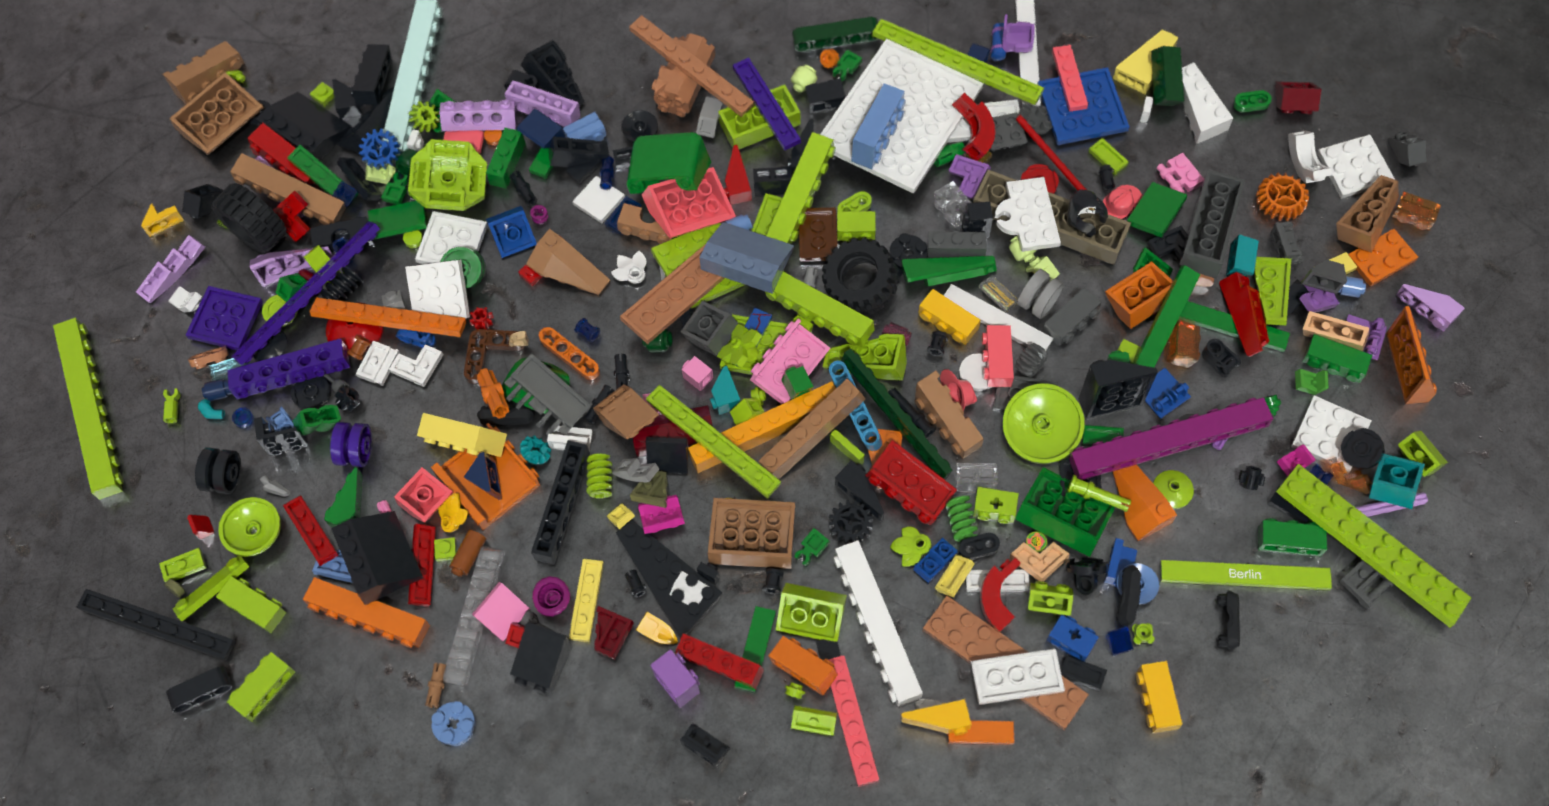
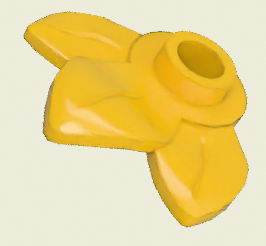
[438,493,468,533]

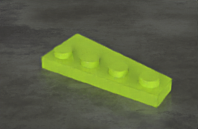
[1254,257,1291,326]

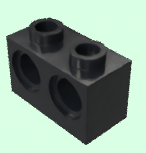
[962,201,993,237]

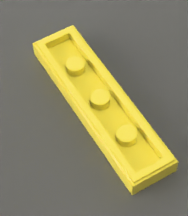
[569,559,604,642]

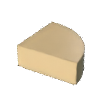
[509,331,529,346]

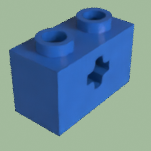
[1046,615,1099,662]

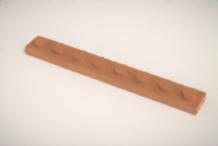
[629,15,754,117]

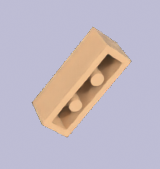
[1303,311,1369,351]

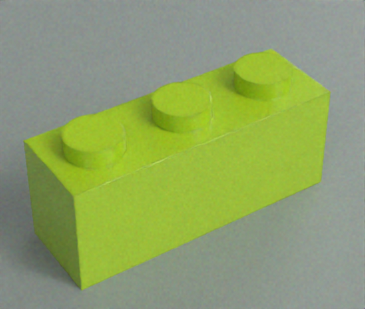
[216,576,286,633]
[227,652,295,722]

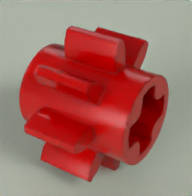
[469,307,494,330]

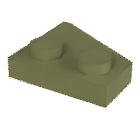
[630,471,668,508]

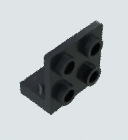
[254,417,308,455]

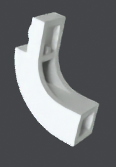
[1288,131,1332,183]

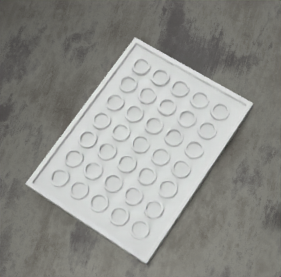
[820,39,983,194]

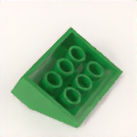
[1015,467,1115,557]

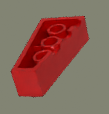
[248,123,315,186]

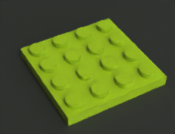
[651,223,745,308]

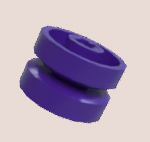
[330,422,372,467]

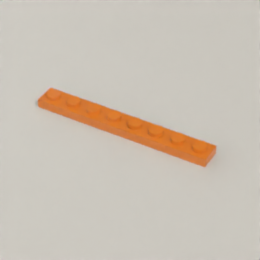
[310,297,466,337]

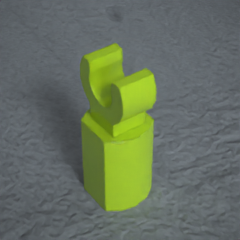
[163,388,181,423]

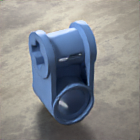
[265,406,294,432]

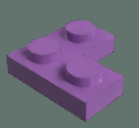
[949,155,991,200]
[1299,275,1339,313]

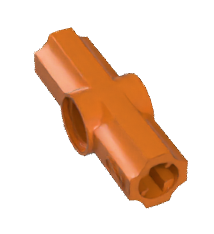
[476,368,509,419]

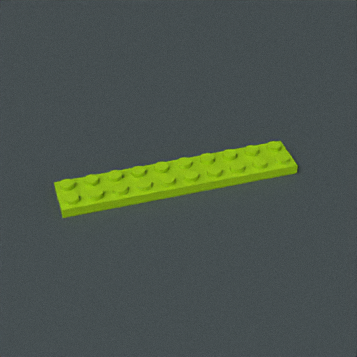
[1276,464,1472,628]

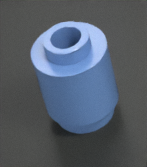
[725,214,752,230]
[1338,276,1366,298]

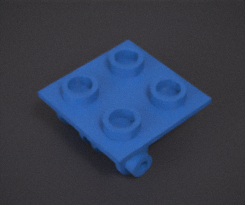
[1145,368,1191,419]

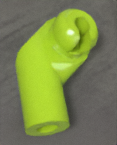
[226,70,246,83]

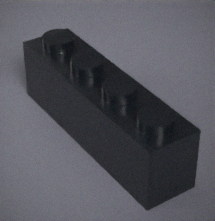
[351,44,392,105]

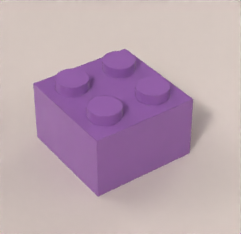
[650,649,700,708]

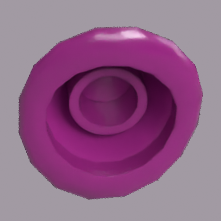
[532,576,570,616]

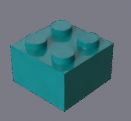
[1369,454,1425,509]

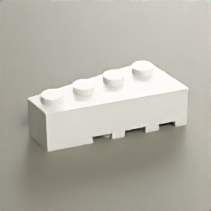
[1182,63,1233,144]

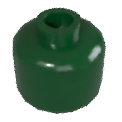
[395,149,418,176]
[642,329,673,353]

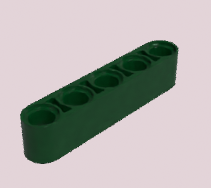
[792,17,878,52]

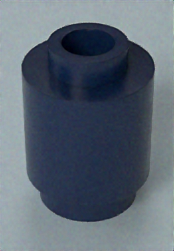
[202,378,232,402]

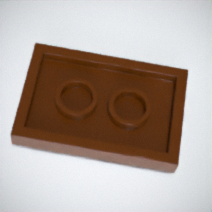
[799,207,837,262]

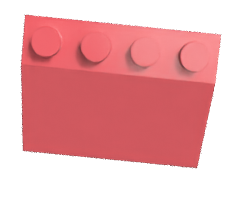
[642,167,736,238]

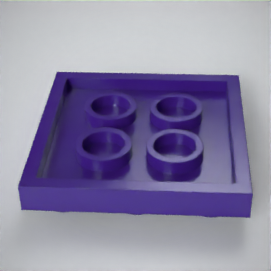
[186,286,263,350]

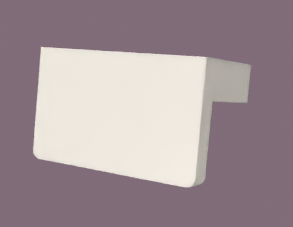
[547,426,593,451]

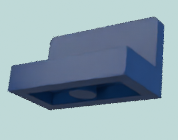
[1104,538,1137,586]

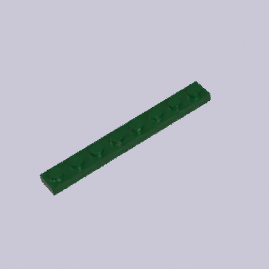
[841,348,953,480]

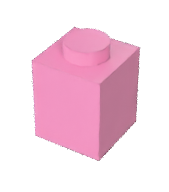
[682,356,714,392]

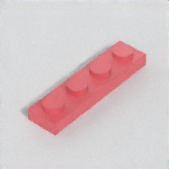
[1052,45,1088,112]

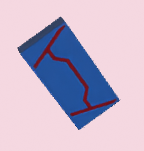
[745,308,772,347]

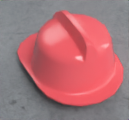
[1103,185,1143,219]
[940,369,977,411]

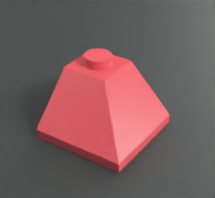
[394,467,453,523]

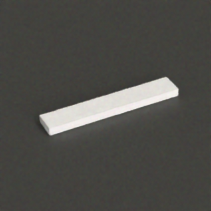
[944,284,1053,351]

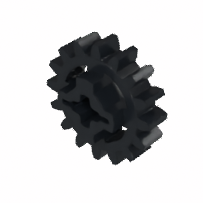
[829,500,873,545]

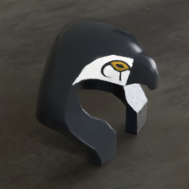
[1067,189,1108,238]

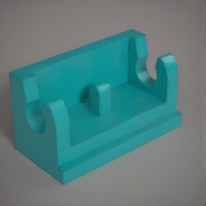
[1226,234,1259,276]

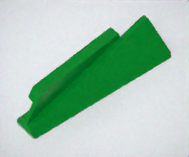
[901,256,997,286]

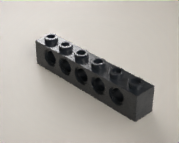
[531,440,590,565]

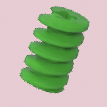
[946,496,978,542]

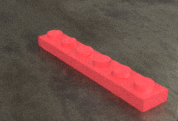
[828,655,879,787]

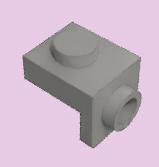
[382,290,406,310]

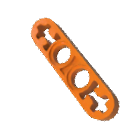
[539,327,600,380]

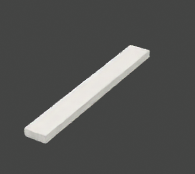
[1015,0,1041,107]

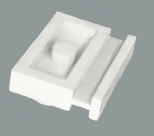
[356,341,400,386]

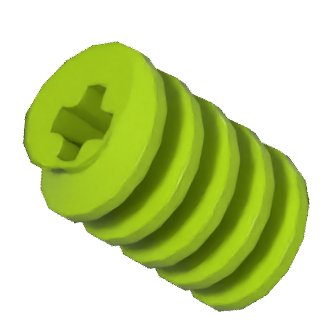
[586,454,612,499]

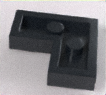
[1147,226,1188,260]

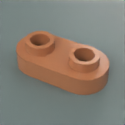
[188,346,229,369]

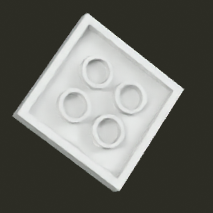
[1317,135,1395,199]
[415,211,488,271]
[405,260,470,318]
[1291,395,1372,473]

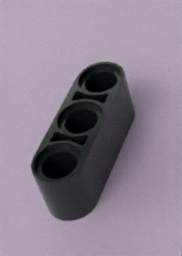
[166,666,232,713]

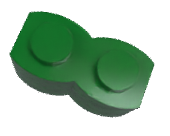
[293,405,341,435]

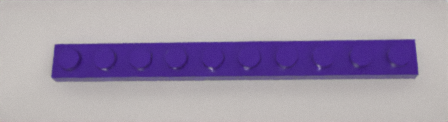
[231,221,380,365]

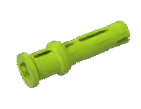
[1067,475,1131,512]

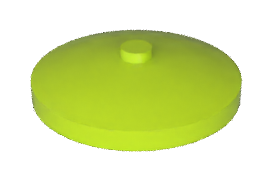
[1003,383,1085,464]

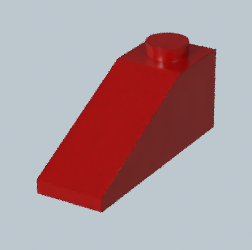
[723,145,752,205]

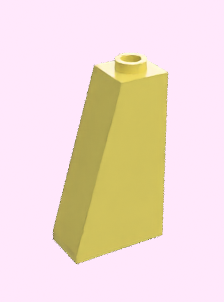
[1113,30,1179,94]

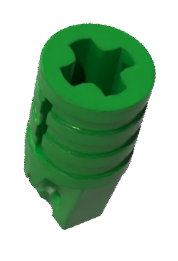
[934,142,965,167]

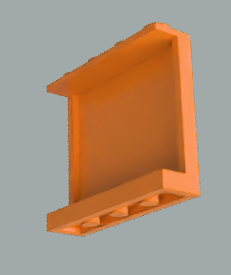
[431,423,540,531]

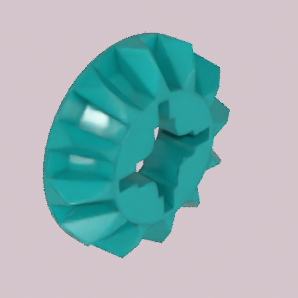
[520,435,552,465]

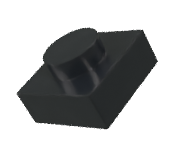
[697,562,720,585]

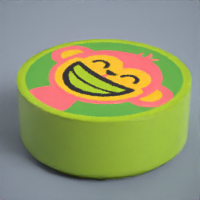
[1025,532,1047,553]

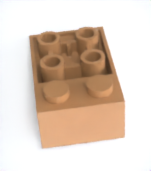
[593,384,659,440]

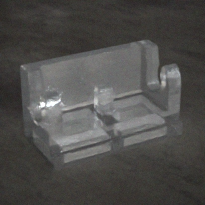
[955,463,998,493]

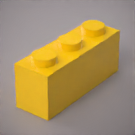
[918,289,981,345]
[1136,661,1183,733]

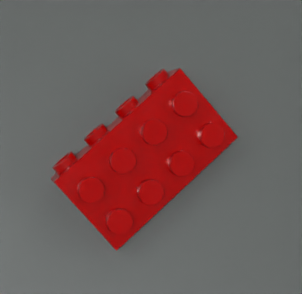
[865,440,957,525]

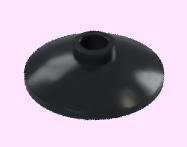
[621,110,658,142]
[253,330,288,361]

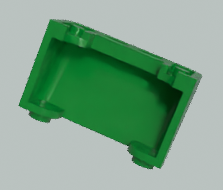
[626,132,711,194]

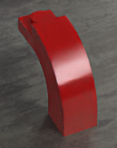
[952,92,995,161]
[980,557,1021,633]

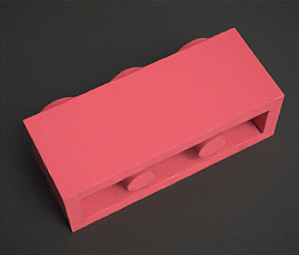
[982,325,1014,387]

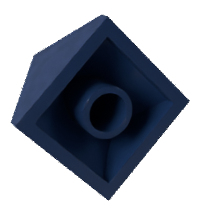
[516,109,566,149]
[464,452,502,500]

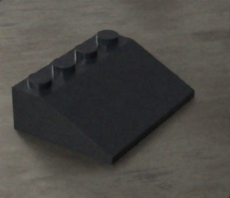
[256,92,352,162]
[1078,360,1158,419]
[331,511,424,605]

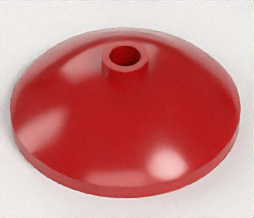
[326,302,384,356]

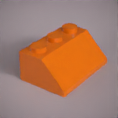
[1105,262,1173,329]

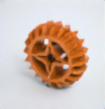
[1256,172,1309,222]

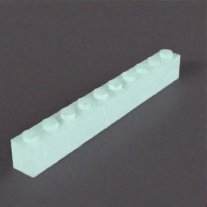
[380,0,442,157]

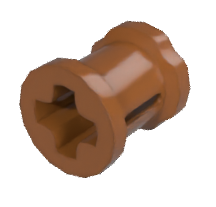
[347,335,372,360]

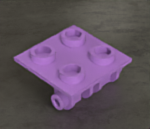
[1346,314,1387,360]

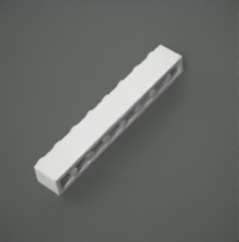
[833,540,923,707]

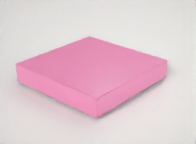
[472,582,530,641]

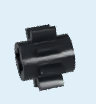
[334,386,360,412]
[1238,466,1266,490]

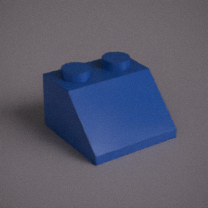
[486,206,537,258]

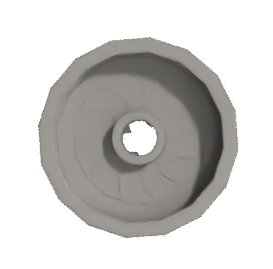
[1017,269,1065,319]

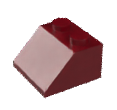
[1275,81,1322,114]

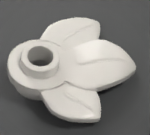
[611,251,647,284]

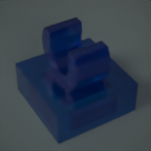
[332,181,358,208]

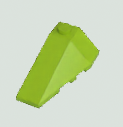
[822,334,907,381]

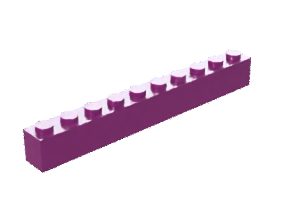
[1069,398,1273,480]

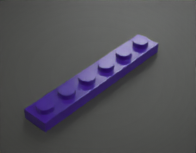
[733,57,801,151]

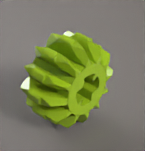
[408,101,440,133]

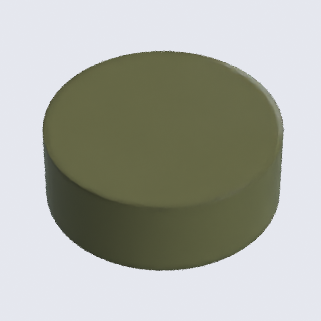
[164,579,185,598]

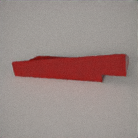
[1219,272,1269,356]

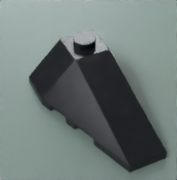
[521,40,585,106]
[337,87,394,153]

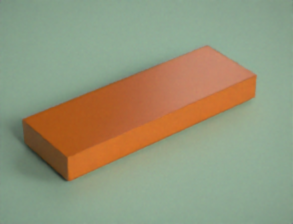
[948,721,1014,745]

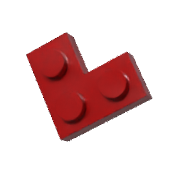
[273,191,310,242]

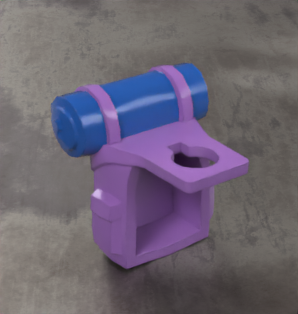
[990,14,1035,61]

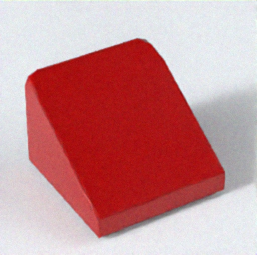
[187,514,214,539]

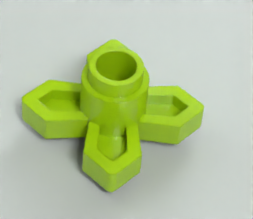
[717,324,762,368]

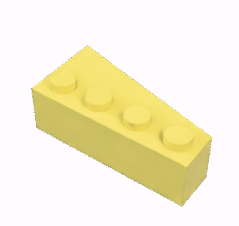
[417,413,507,457]

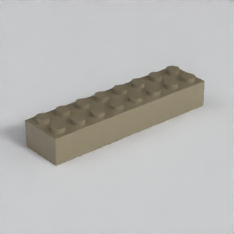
[973,170,1131,265]

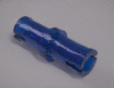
[599,156,614,190]

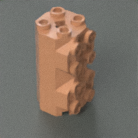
[652,33,715,117]

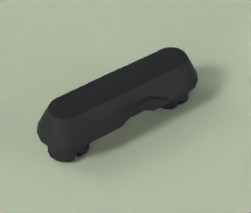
[477,406,534,425]
[1116,565,1141,626]
[1217,590,1240,650]

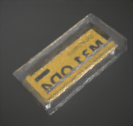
[979,276,1018,312]

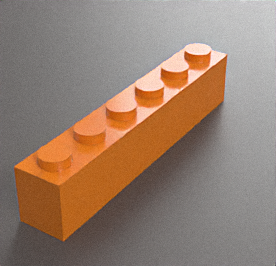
[302,577,430,648]

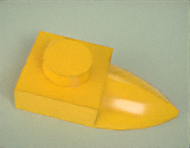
[635,612,678,644]

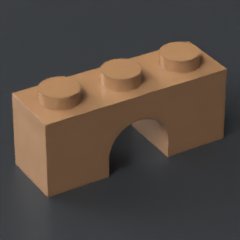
[617,203,675,244]

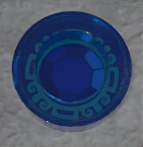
[232,407,254,428]

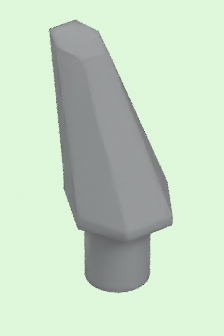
[260,475,291,497]

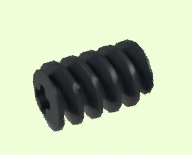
[320,267,363,301]

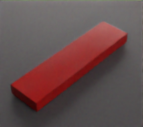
[283,495,339,566]
[408,523,436,607]

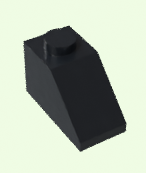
[332,79,364,119]
[182,184,223,218]

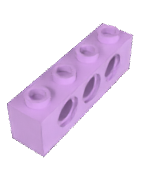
[505,81,581,127]
[440,100,516,131]

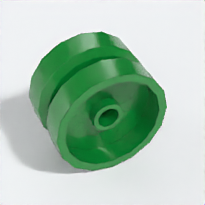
[440,247,486,289]

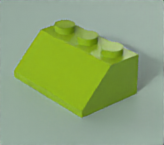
[776,583,847,642]

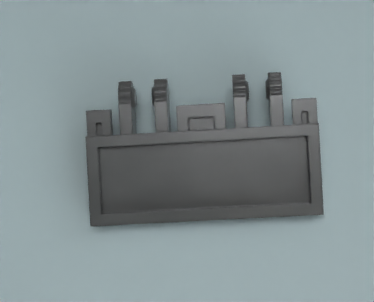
[504,353,591,435]

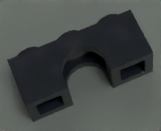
[310,216,374,254]

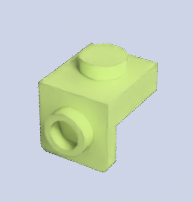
[365,160,395,184]
[1025,256,1060,281]

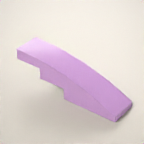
[136,235,205,303]

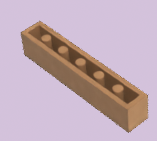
[230,153,346,225]
[758,379,866,479]

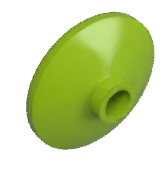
[1153,470,1194,509]

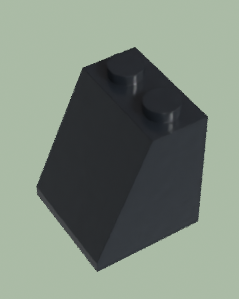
[510,622,572,694]

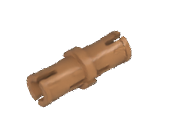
[425,663,447,708]

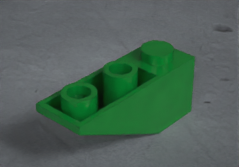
[324,467,363,527]

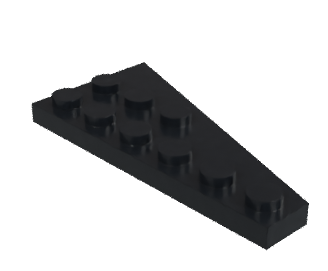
[616,519,723,639]

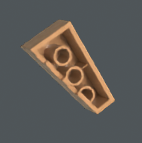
[163,41,245,104]
[1336,175,1399,253]
[914,371,984,459]

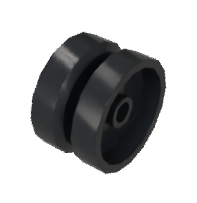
[195,447,241,494]

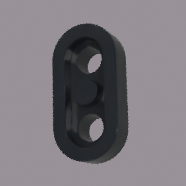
[959,533,1000,560]

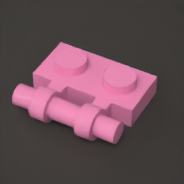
[1157,153,1204,193]

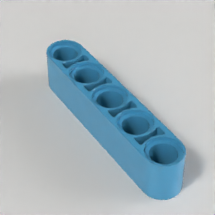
[829,360,882,451]

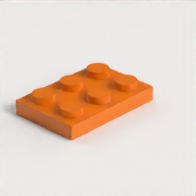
[1348,229,1418,287]

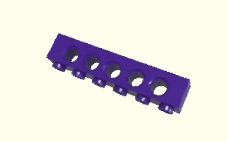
[227,339,350,399]

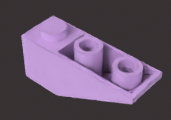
[1396,284,1465,332]

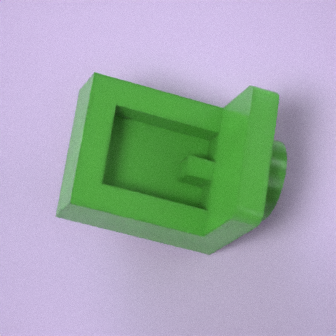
[1295,369,1329,395]

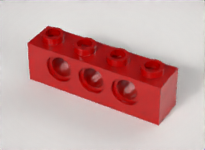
[675,633,764,689]

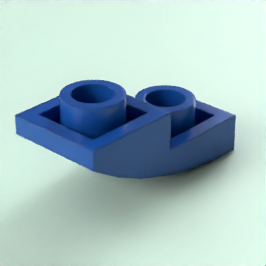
[913,538,958,583]

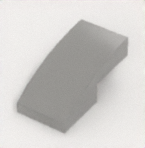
[613,458,659,482]

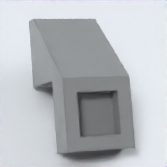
[696,96,724,138]

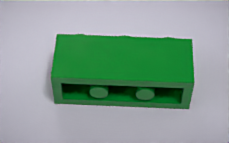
[486,128,526,189]
[1302,334,1372,383]
[1258,518,1327,557]

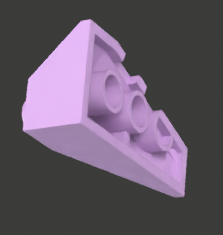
[249,246,333,287]

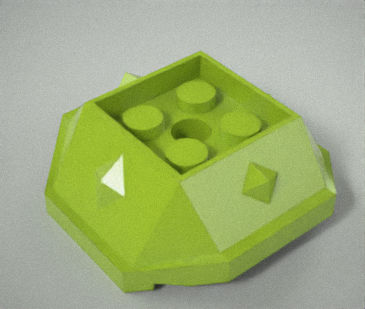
[408,139,487,211]

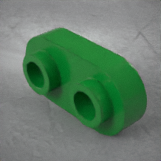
[1233,90,1272,112]

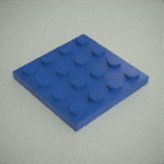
[1037,67,1130,145]

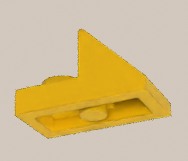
[141,204,184,237]

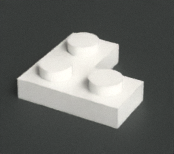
[389,345,443,387]

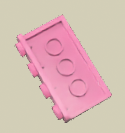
[750,318,830,404]

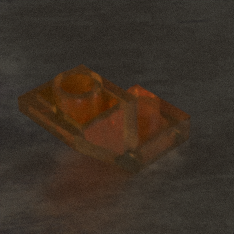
[1329,457,1372,494]

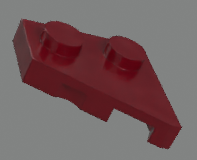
[594,606,634,660]

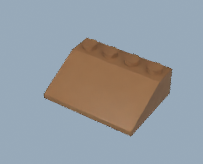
[169,72,264,155]
[708,498,795,569]

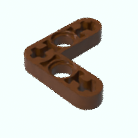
[464,329,526,384]

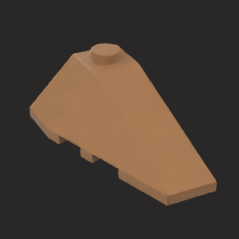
[526,229,610,295]

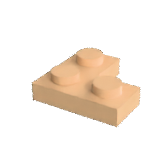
[1010,542,1069,582]

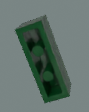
[1151,46,1184,106]

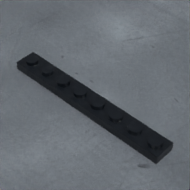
[76,589,236,661]

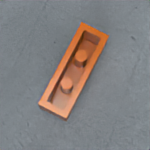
[768,636,838,696]

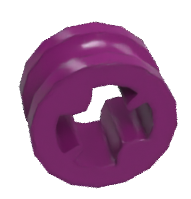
[530,205,548,224]

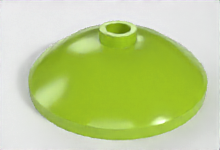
[218,497,281,557]

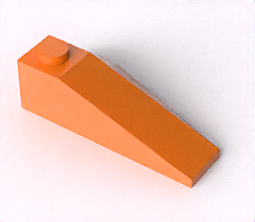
[1112,465,1177,542]

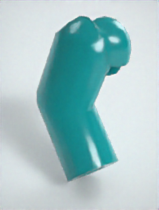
[198,399,225,419]

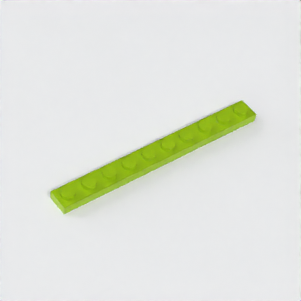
[872,19,1044,105]

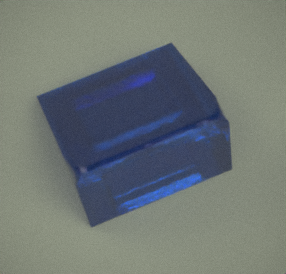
[1106,627,1134,656]

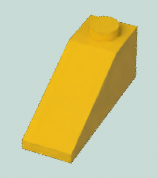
[900,699,972,736]

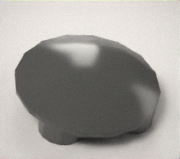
[1019,104,1052,134]

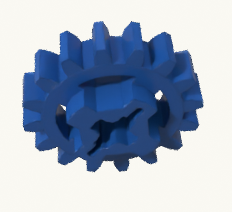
[359,129,400,170]

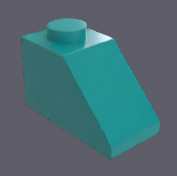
[709,366,741,415]

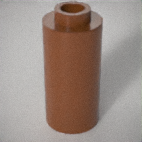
[449,530,487,577]

